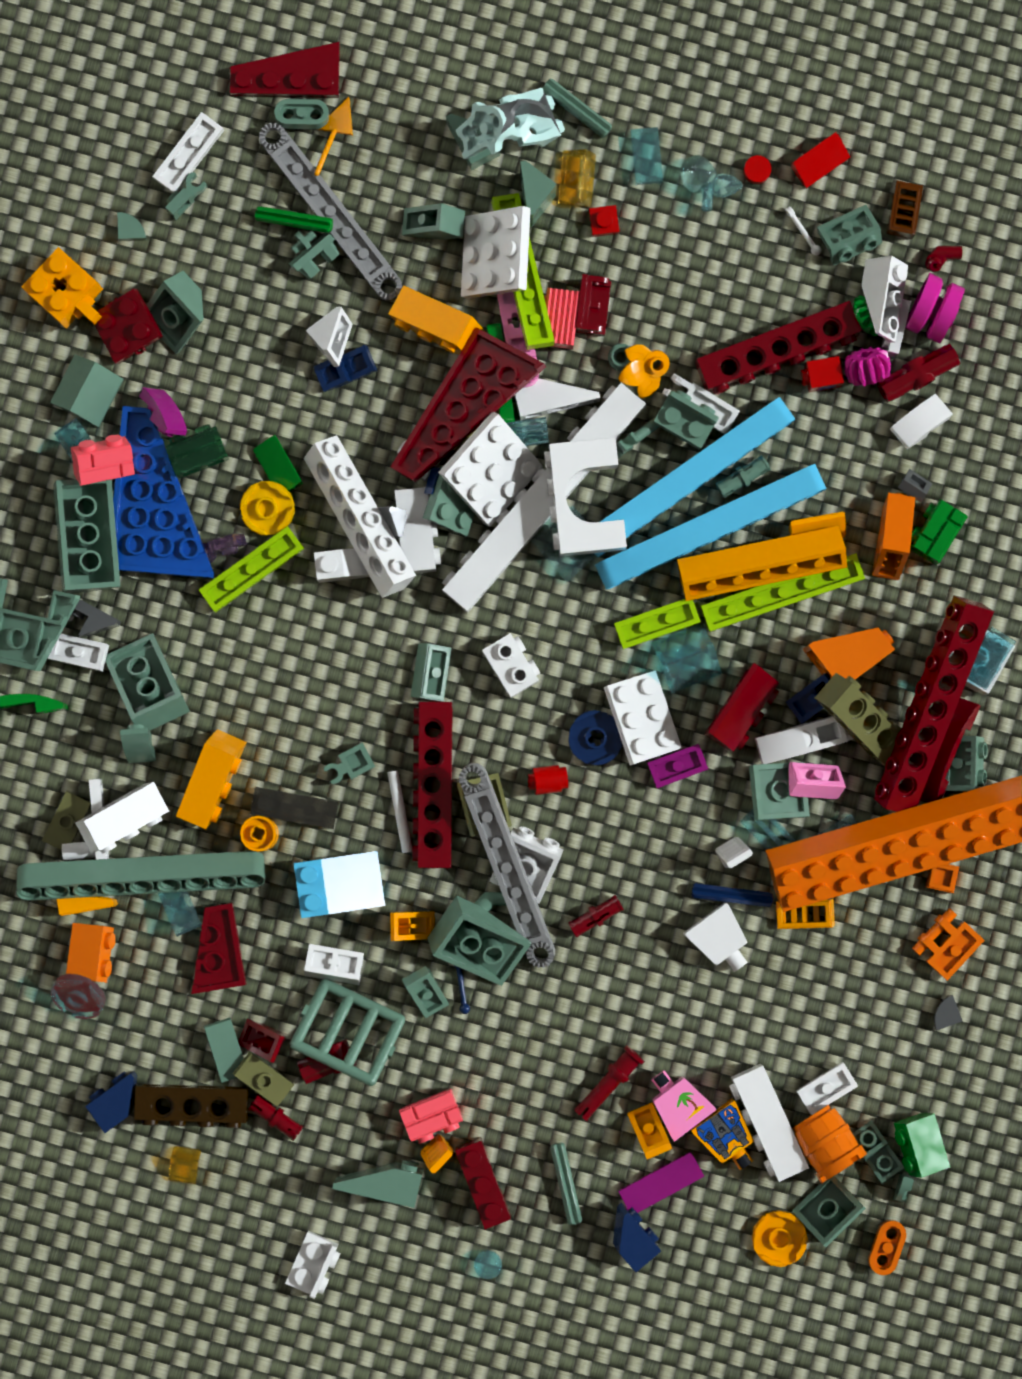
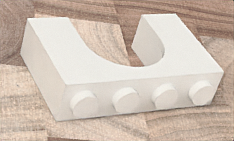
[544,437,627,557]

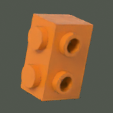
[66,923,116,983]

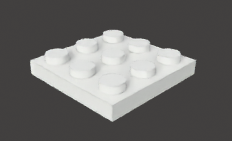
[461,206,530,299]
[438,411,543,527]

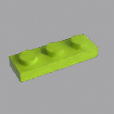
[614,599,701,650]

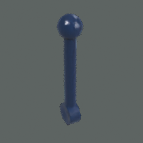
[454,965,470,1014]

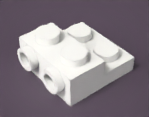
[489,826,563,904]

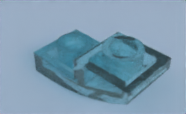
[968,626,1016,690]

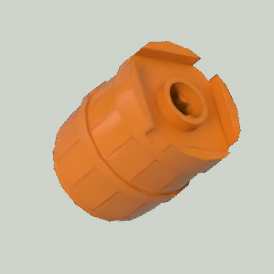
[792,1105,867,1184]

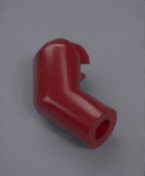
[925,246,963,272]

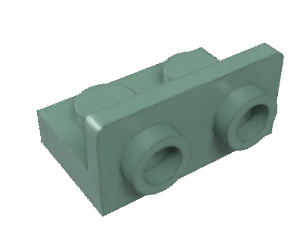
[817,205,882,265]
[653,390,719,450]
[945,736,988,791]

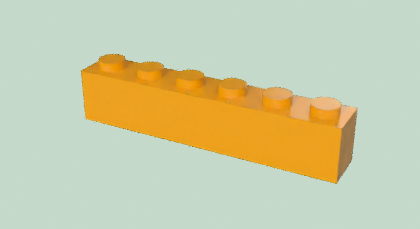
[677,525,847,601]

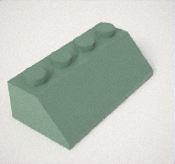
[53,479,121,593]

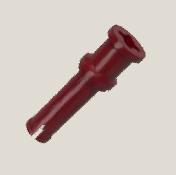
[574,1045,645,1121]

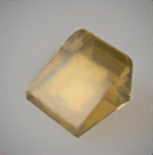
[168,1146,201,1184]

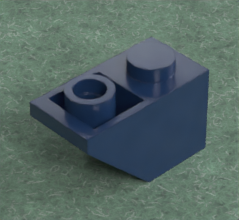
[85,1071,137,1133]
[613,1202,661,1272]

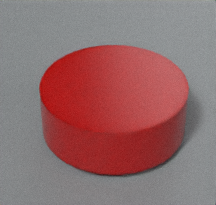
[744,155,771,184]

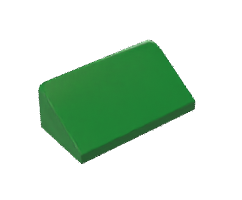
[253,435,303,492]

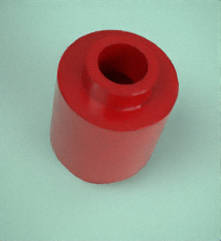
[527,765,568,795]

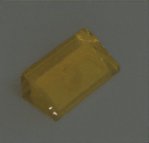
[558,149,596,207]

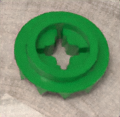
[853,295,878,337]

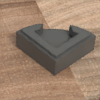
[934,995,962,1031]

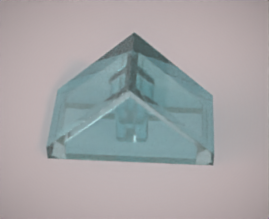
[54,418,93,461]

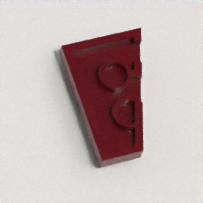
[191,903,247,994]

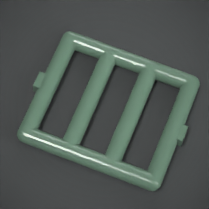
[290,979,405,1086]

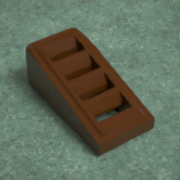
[886,180,923,239]

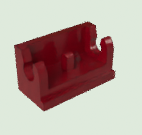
[575,274,611,336]

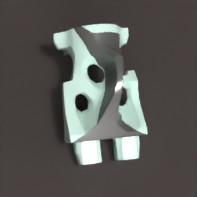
[456,88,565,159]

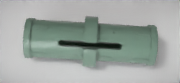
[715,455,771,498]

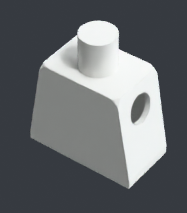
[683,902,747,972]

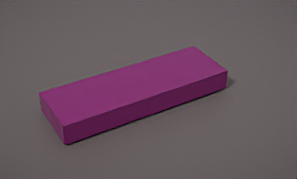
[618,1151,705,1213]

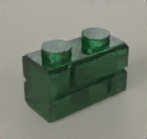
[165,424,230,479]

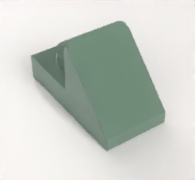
[402,966,449,1018]

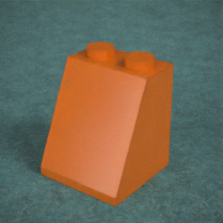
[803,627,895,680]

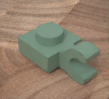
[165,172,207,220]

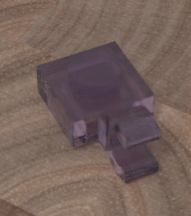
[203,534,247,563]

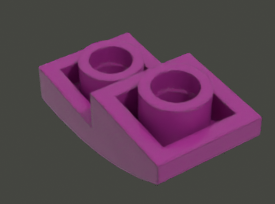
[139,387,187,437]

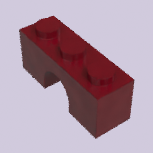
[455,1137,511,1229]

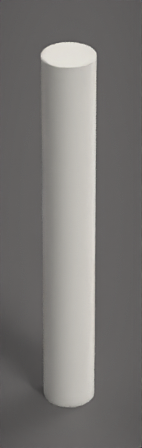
[387,770,413,853]

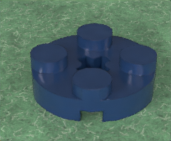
[568,710,622,766]

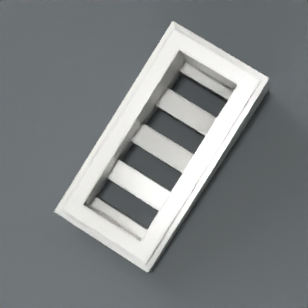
[715,837,753,868]

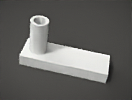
[62,779,109,860]

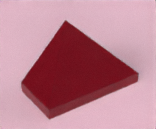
[238,1018,287,1063]

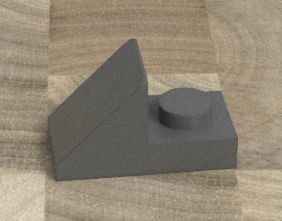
[72,600,121,638]

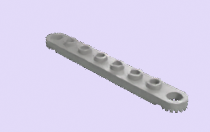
[259,123,402,301]
[459,763,555,968]

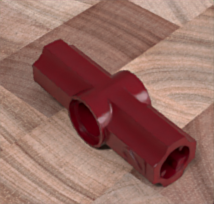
[877,343,961,403]

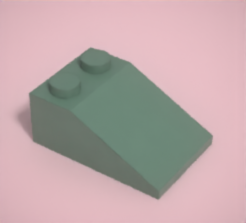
[105,633,190,730]
[427,895,531,986]
[332,1159,424,1208]

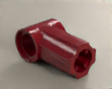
[297,1039,357,1084]

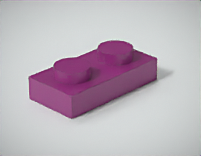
[647,744,708,789]

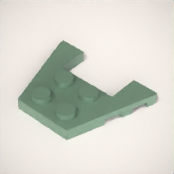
[0,578,80,671]

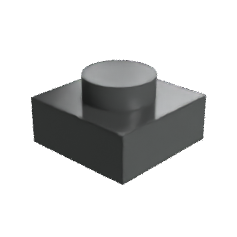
[898,469,932,502]

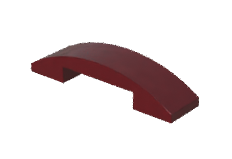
[920,698,980,803]

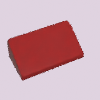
[791,132,850,189]

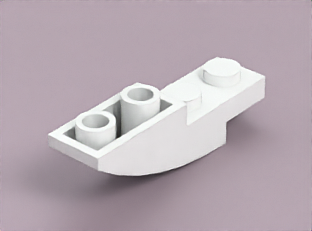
[754,716,853,764]

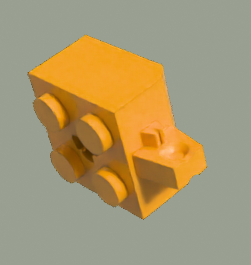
[21,247,103,329]

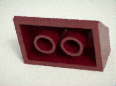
[704,663,779,753]

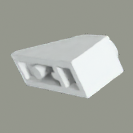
[514,379,600,421]
[314,549,370,583]

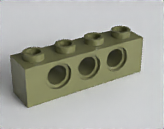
[815,673,901,766]

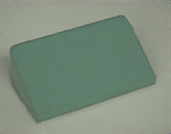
[411,643,452,702]

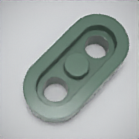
[274,99,329,129]

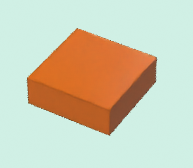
[925,864,959,894]

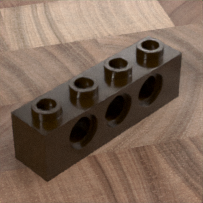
[134,1084,249,1128]

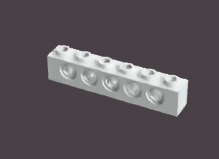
[304,435,416,598]

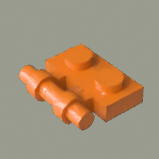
[912,908,985,981]

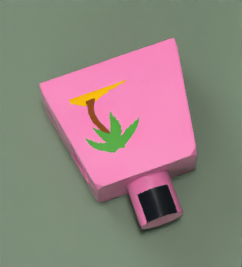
[651,1070,716,1142]

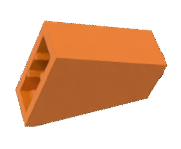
[872,492,915,580]

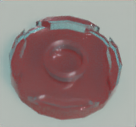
[50,974,106,1019]

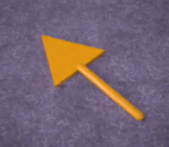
[314,97,353,176]

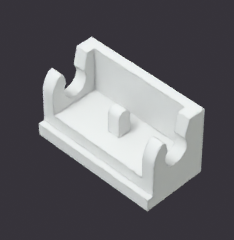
[304,944,364,985]

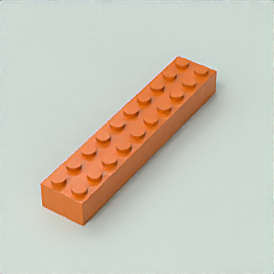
[766,775,1022,912]

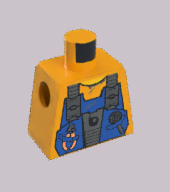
[690,1098,754,1170]

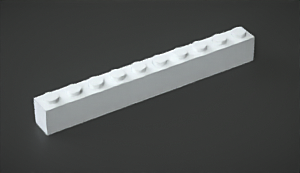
[442,383,646,613]

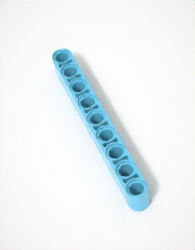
[594,397,796,558]
[595,464,827,590]

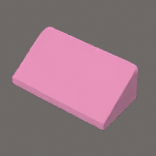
[789,762,846,799]

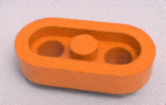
[868,1219,906,1275]

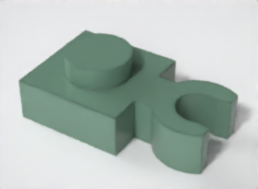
[324,742,376,784]

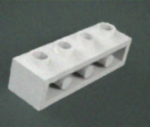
[729,1063,809,1182]

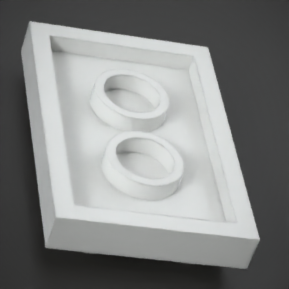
[603,670,682,765]

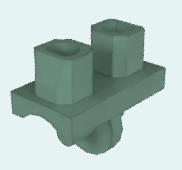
[288,230,339,279]

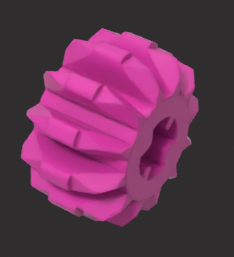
[844,347,891,387]

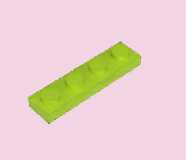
[199,526,304,613]

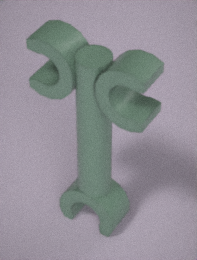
[616,417,659,459]

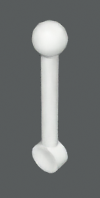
[785,206,821,256]

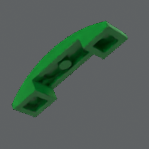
[0,694,68,714]

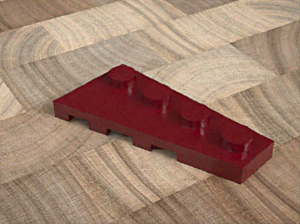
[230,42,340,98]

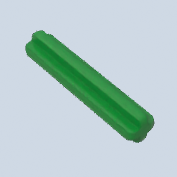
[255,206,333,233]

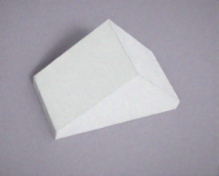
[306,307,353,367]

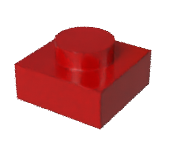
[589,205,620,237]

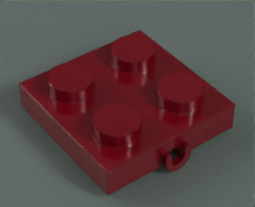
[95,288,163,364]

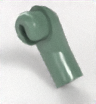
[474,892,507,912]

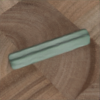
[543,78,612,138]
[550,1142,582,1225]

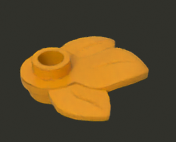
[618,344,670,398]

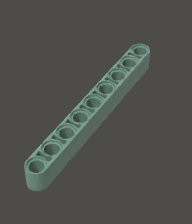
[16,851,265,900]

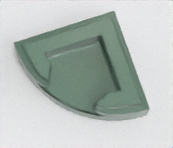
[117,212,147,241]
[893,1173,914,1203]

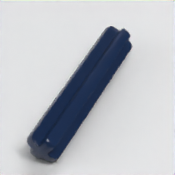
[691,883,773,907]

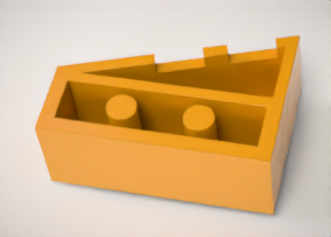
[388,285,487,355]
[176,729,247,829]

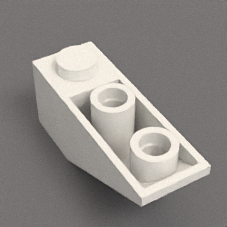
[861,255,908,343]

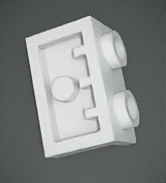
[285,1231,341,1299]

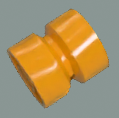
[240,816,279,852]

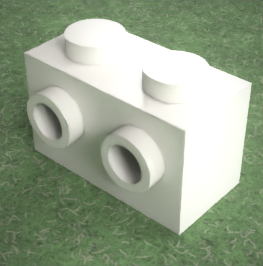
[482,633,540,699]

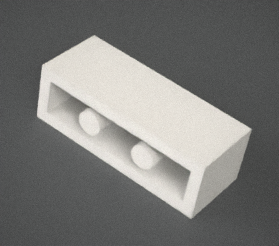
[395,487,441,574]
[75,782,169,854]

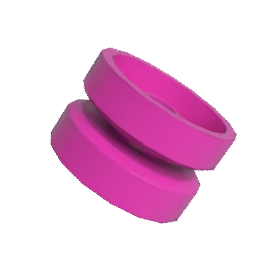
[905,273,965,344]

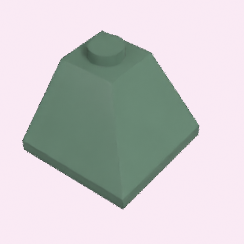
[147,271,204,354]

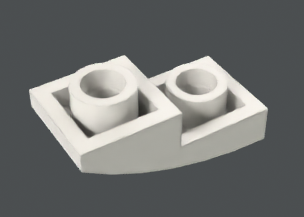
[890,394,953,449]

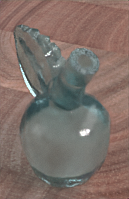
[680,155,743,212]

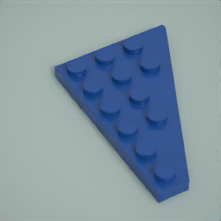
[113,406,214,579]

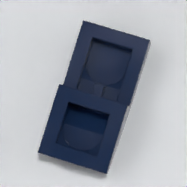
[313,345,378,392]

